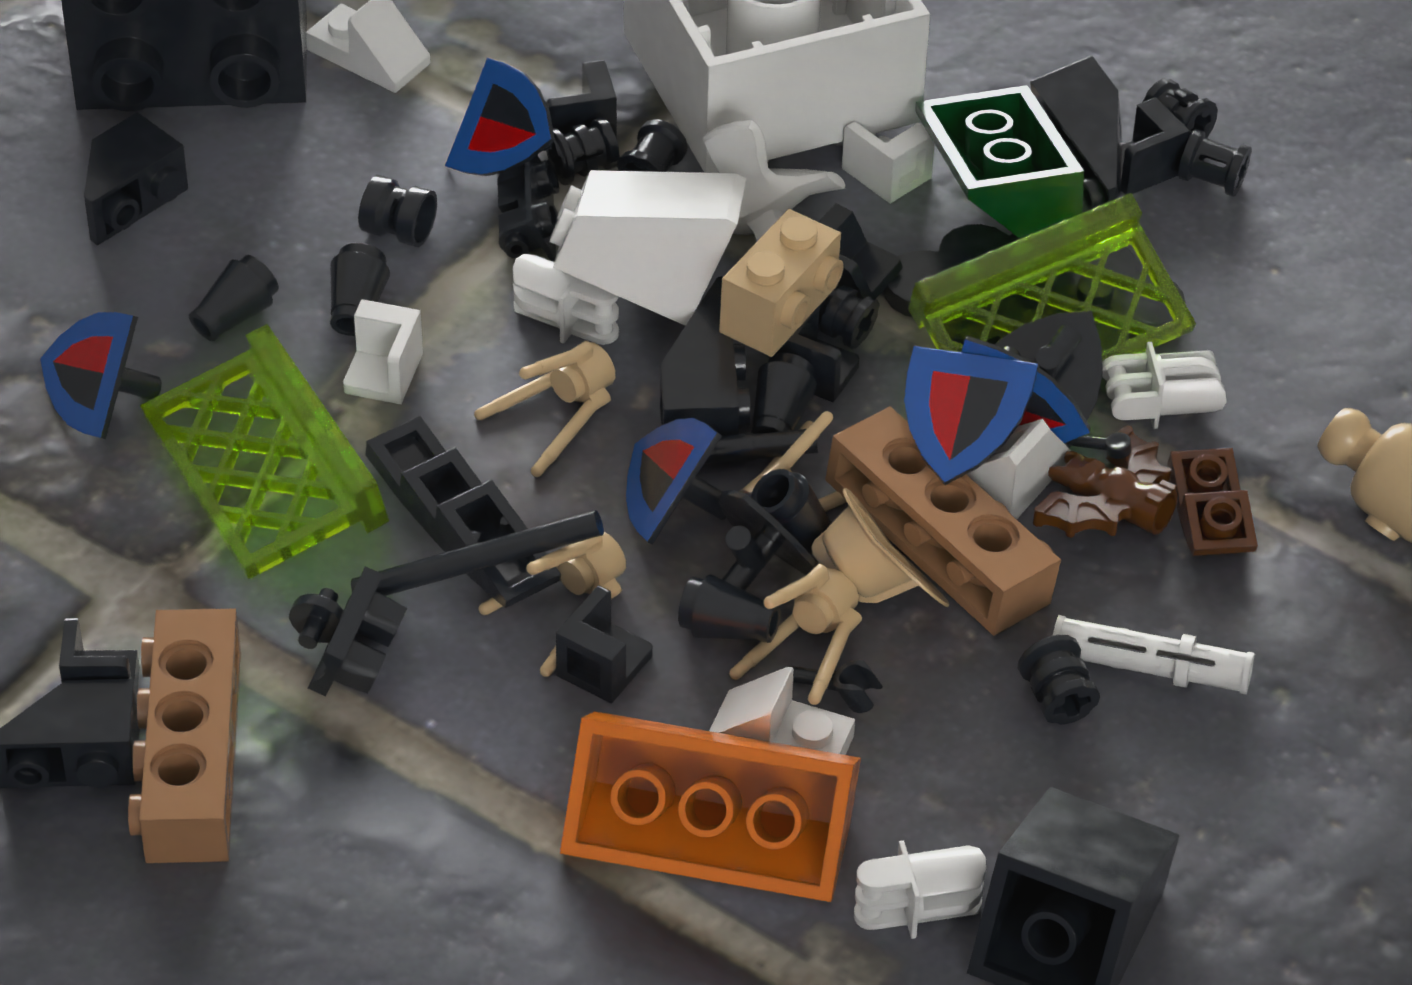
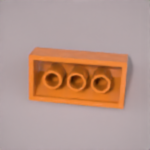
[560,711,861,902]

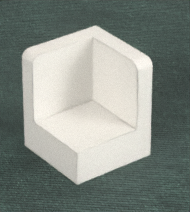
[842,122,934,204]
[343,299,423,404]

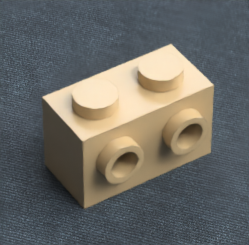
[719,208,843,357]

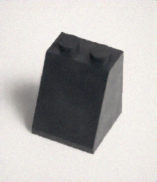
[967,787,1180,985]

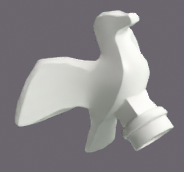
[699,120,845,241]

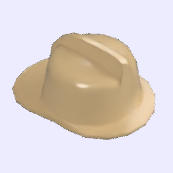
[811,488,949,607]

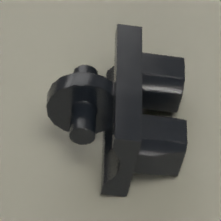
[289,566,407,697]

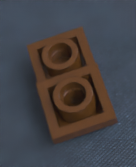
[1167,448,1258,556]

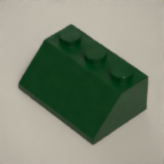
[915,85,1084,242]

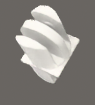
[513,254,619,345]
[1102,341,1227,429]
[854,840,986,939]

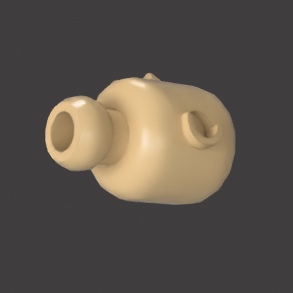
[1317,408,1412,543]

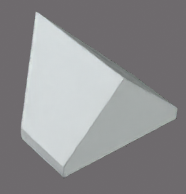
[967,419,1071,519]

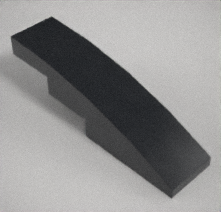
[365,416,561,608]

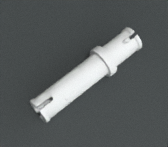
[1053,615,1255,694]

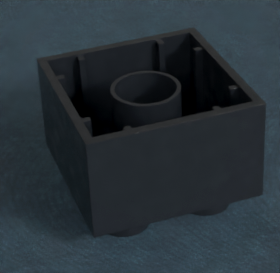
[61,0,307,111]

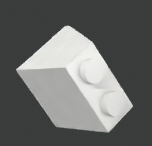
[549,170,747,326]

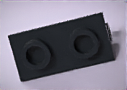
[497,155,560,261]

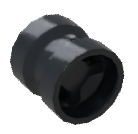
[358,175,437,248]

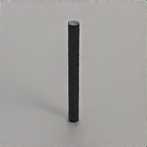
[351,510,604,596]

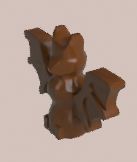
[1033,425,1178,538]

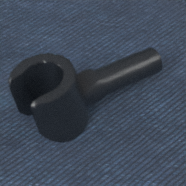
[789,659,883,713]

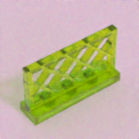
[908,193,1196,362]
[140,324,390,579]

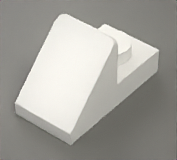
[306,0,430,93]
[709,667,855,755]

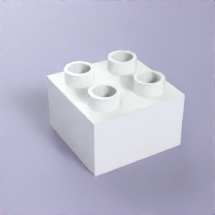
[624,0,930,173]

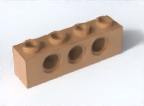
[825,406,1061,636]
[128,608,241,863]

